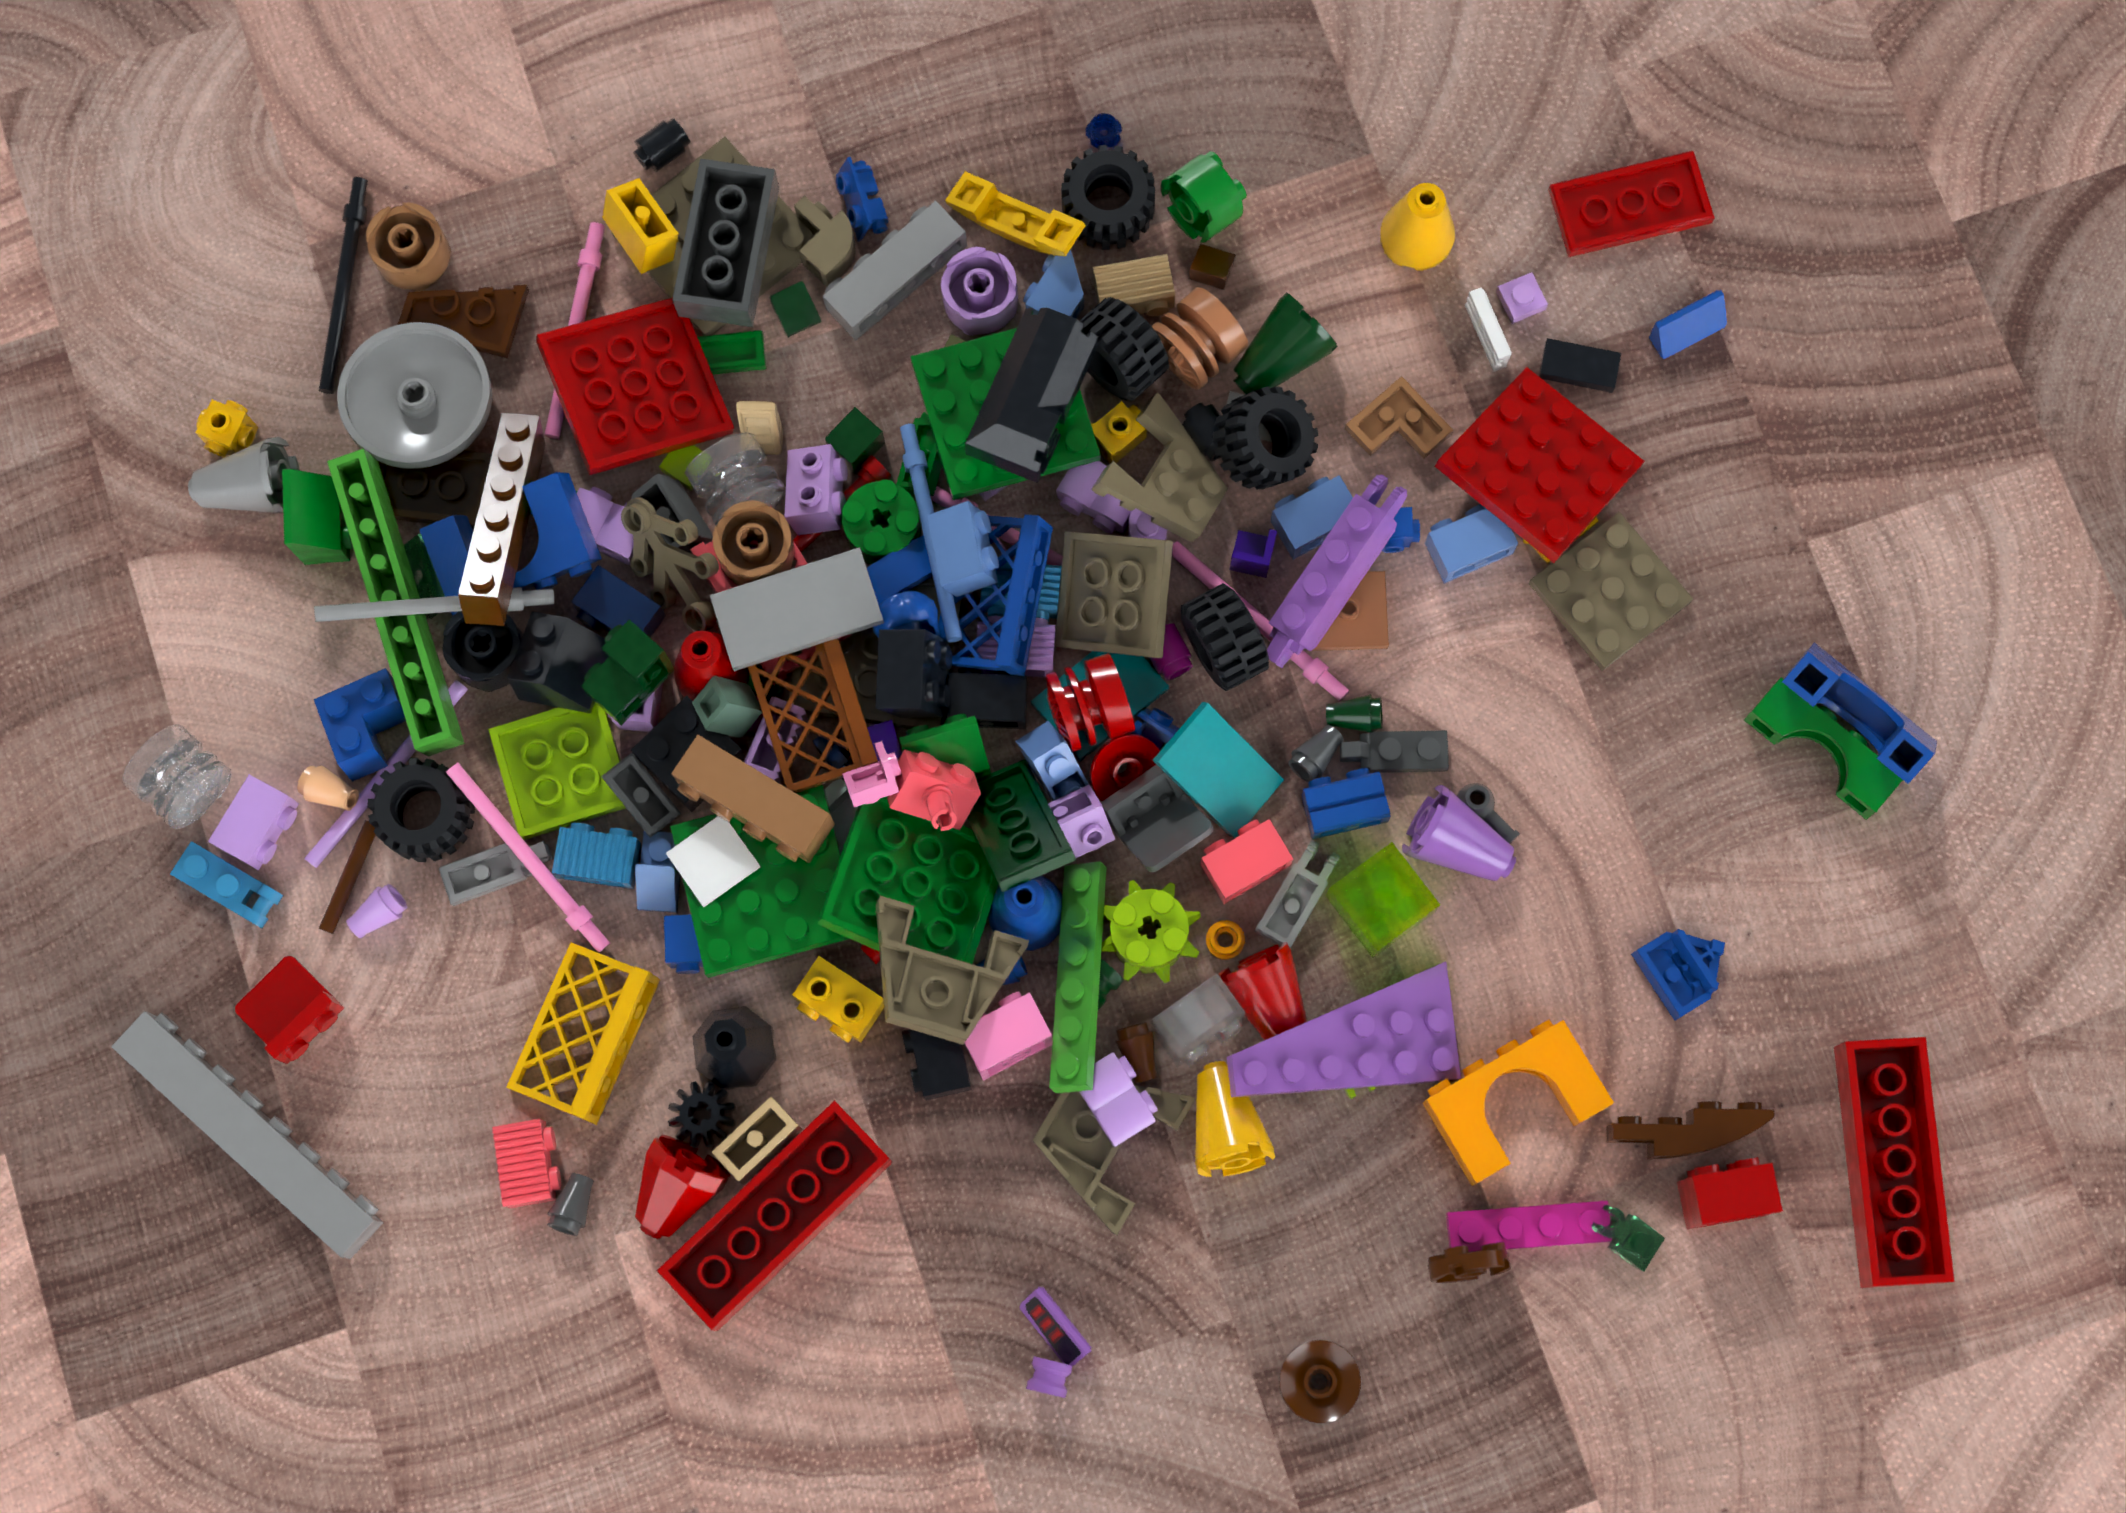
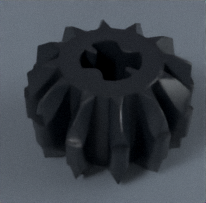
[668,1081,736,1149]

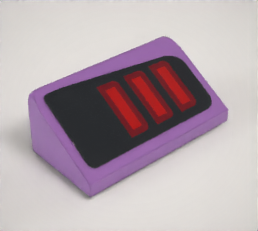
[1019,1286,1092,1366]

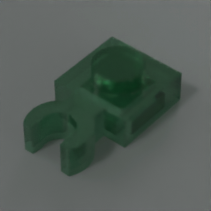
[1591,1205,1665,1272]

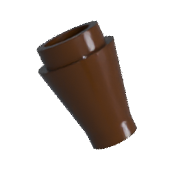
[1115,1022,1158,1083]

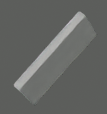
[710,547,884,671]

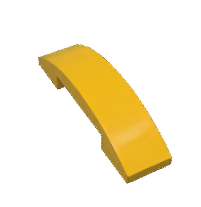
[945,171,1086,256]

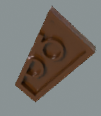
[398,285,529,358]

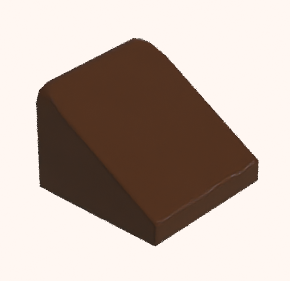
[1189,244,1236,290]

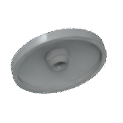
[337,322,493,468]

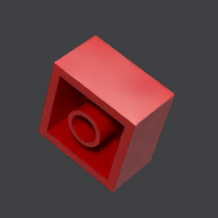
[1677,1157,1783,1230]

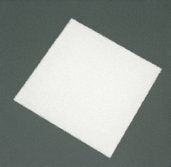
[666,816,761,907]

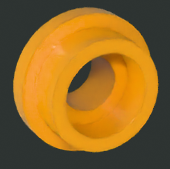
[1206,920,1245,960]

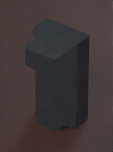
[965,308,1098,483]

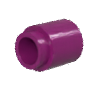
[1149,623,1193,681]

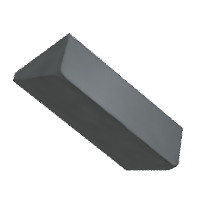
[601,753,681,838]

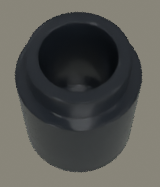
[633,118,691,172]
[1182,403,1221,461]

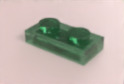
[404,534,445,619]

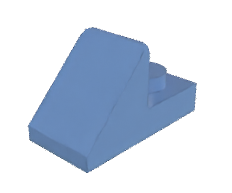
[635,831,681,913]

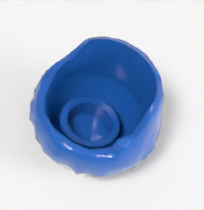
[873,591,939,638]

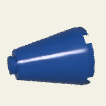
[988,876,1062,951]

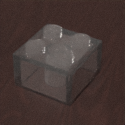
[1150,973,1245,1068]

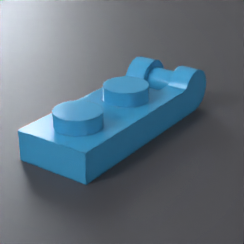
[170,841,284,929]

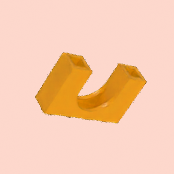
[1422,1019,1614,1186]

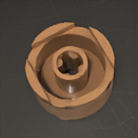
[366,203,451,291]
[713,500,795,586]

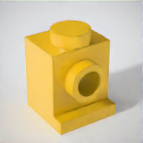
[1091,401,1147,463]

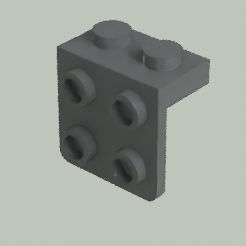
[1101,765,1214,872]

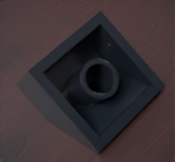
[507,611,608,713]

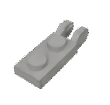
[1255,840,1341,948]

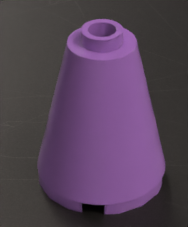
[1402,785,1516,881]

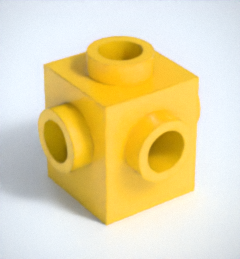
[195,399,259,458]

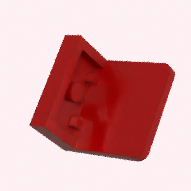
[235,956,345,1064]

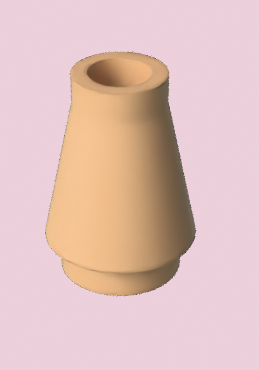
[297,765,359,811]

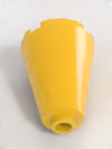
[1380,183,1455,271]
[1195,1061,1275,1177]

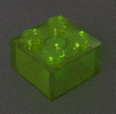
[1325,842,1440,958]

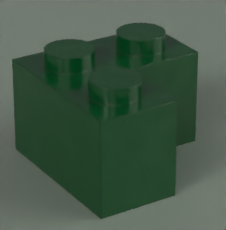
[581,619,675,726]

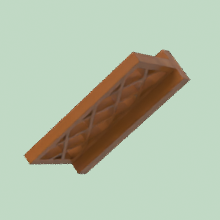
[748,638,878,793]

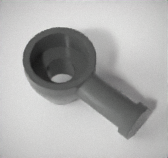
[1457,783,1520,844]

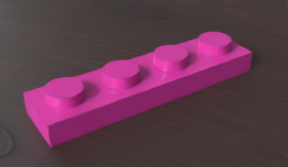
[1446,1201,1612,1252]

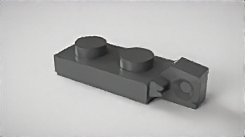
[1340,730,1449,773]

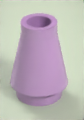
[346,884,407,938]

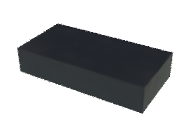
[1539,338,1621,393]

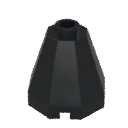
[692,1006,776,1090]

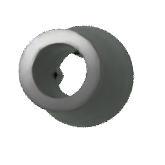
[1288,725,1344,782]
[547,1173,594,1236]

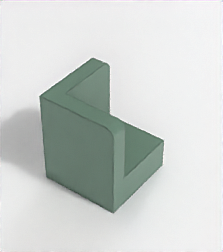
[692,676,762,738]

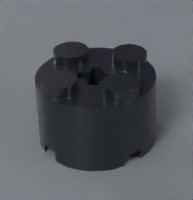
[442,611,523,692]

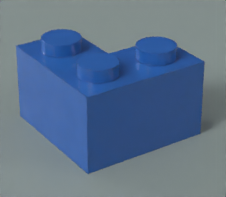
[314,668,406,782]

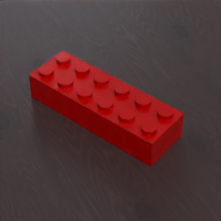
[1834,1037,1955,1288]
[656,1100,893,1331]

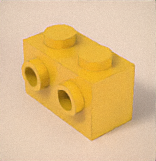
[602,178,679,274]
[792,956,884,1043]

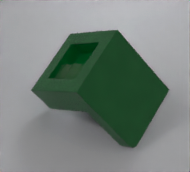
[825,407,885,474]

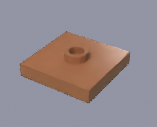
[1311,571,1389,651]

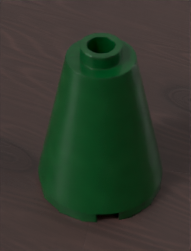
[1233,292,1338,394]

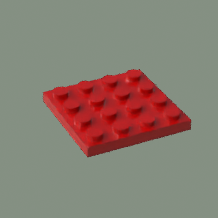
[536,297,734,476]
[1434,367,1645,563]

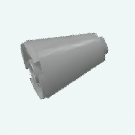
[188,437,300,513]

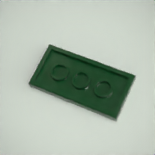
[967,759,1076,892]

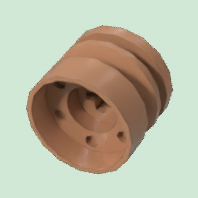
[1152,287,1248,390]

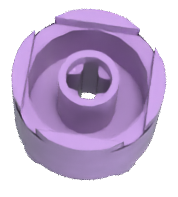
[941,247,1018,336]

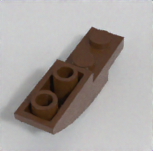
[1606,1101,1775,1159]

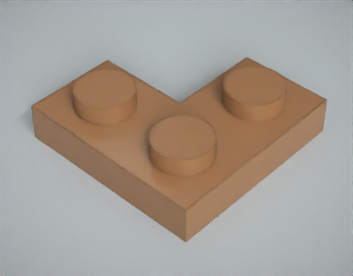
[1345,376,1453,459]

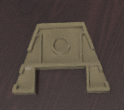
[1091,393,1228,542]
[876,896,1029,1045]
[1033,1085,1195,1235]

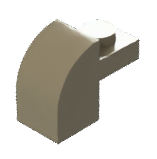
[794,196,856,287]

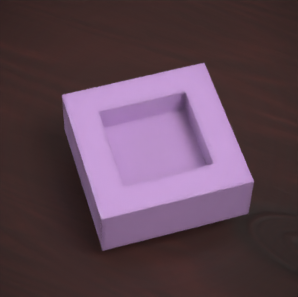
[1496,272,1548,324]

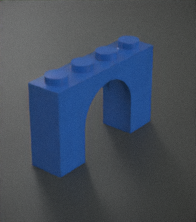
[419,472,602,616]
[1782,642,1937,784]

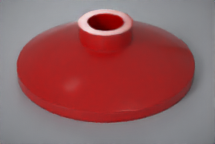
[1090,734,1160,801]

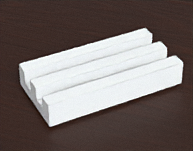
[1465,287,1512,371]

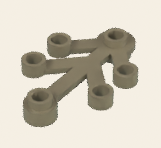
[621,497,719,633]

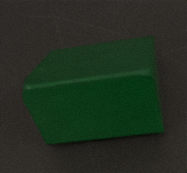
[769,281,822,337]

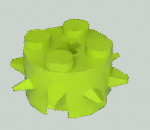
[1101,880,1201,983]

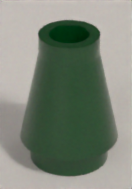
[1326,694,1383,733]

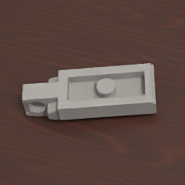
[439,841,553,906]

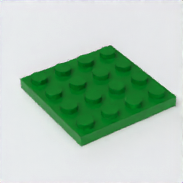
[910,328,1101,500]
[670,785,849,978]
[817,796,998,964]

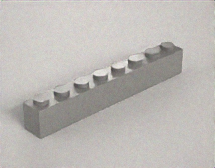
[111,1011,384,1259]

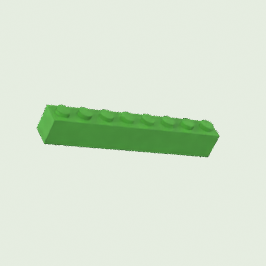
[327,449,465,757]

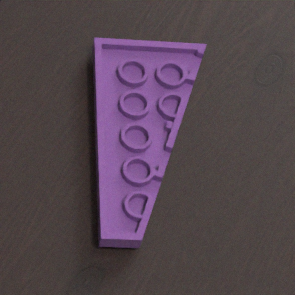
[1227,961,1461,1097]

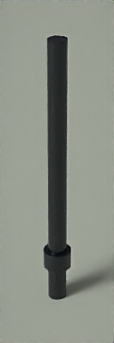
[319,177,368,394]

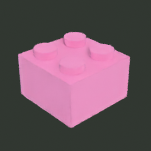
[964,991,1053,1081]

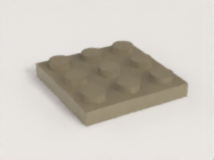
[1529,512,1693,671]
[1055,531,1173,658]

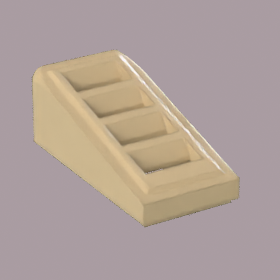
[736,401,783,455]

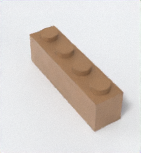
[671,735,835,863]

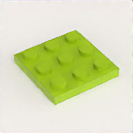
[488,702,626,840]

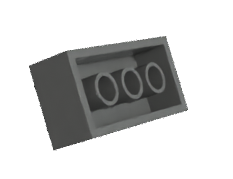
[672,158,780,327]

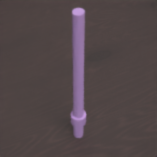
[304,680,468,868]

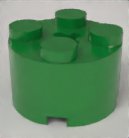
[1160,151,1247,243]
[842,480,921,565]

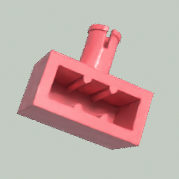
[887,749,981,831]

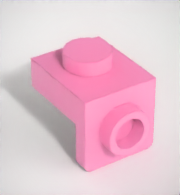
[842,741,902,807]

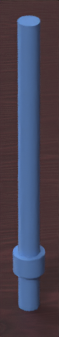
[900,424,962,643]

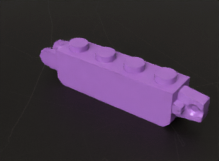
[1267,474,1408,668]

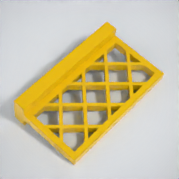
[506,942,661,1125]

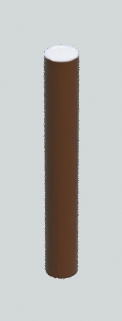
[319,820,376,934]

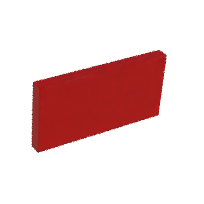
[1548,150,1715,257]

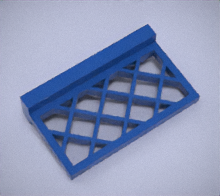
[938,514,1053,676]

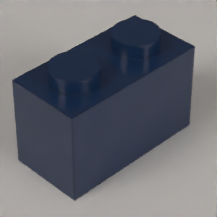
[571,565,666,638]

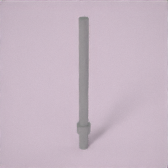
[314,587,554,622]

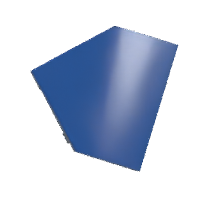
[1631,929,1725,1021]

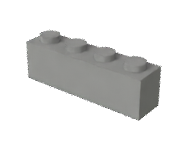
[823,201,967,341]

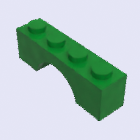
[1744,677,1903,820]

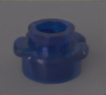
[1086,113,1122,149]

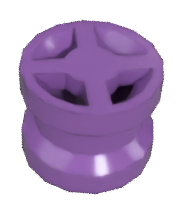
[1026,1356,1073,1398]

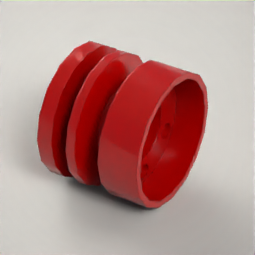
[1045,653,1135,752]

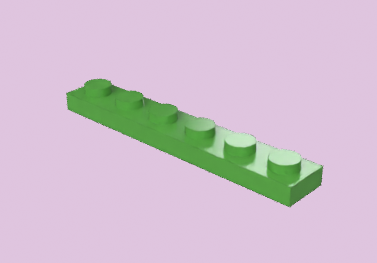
[1049,861,1107,1093]

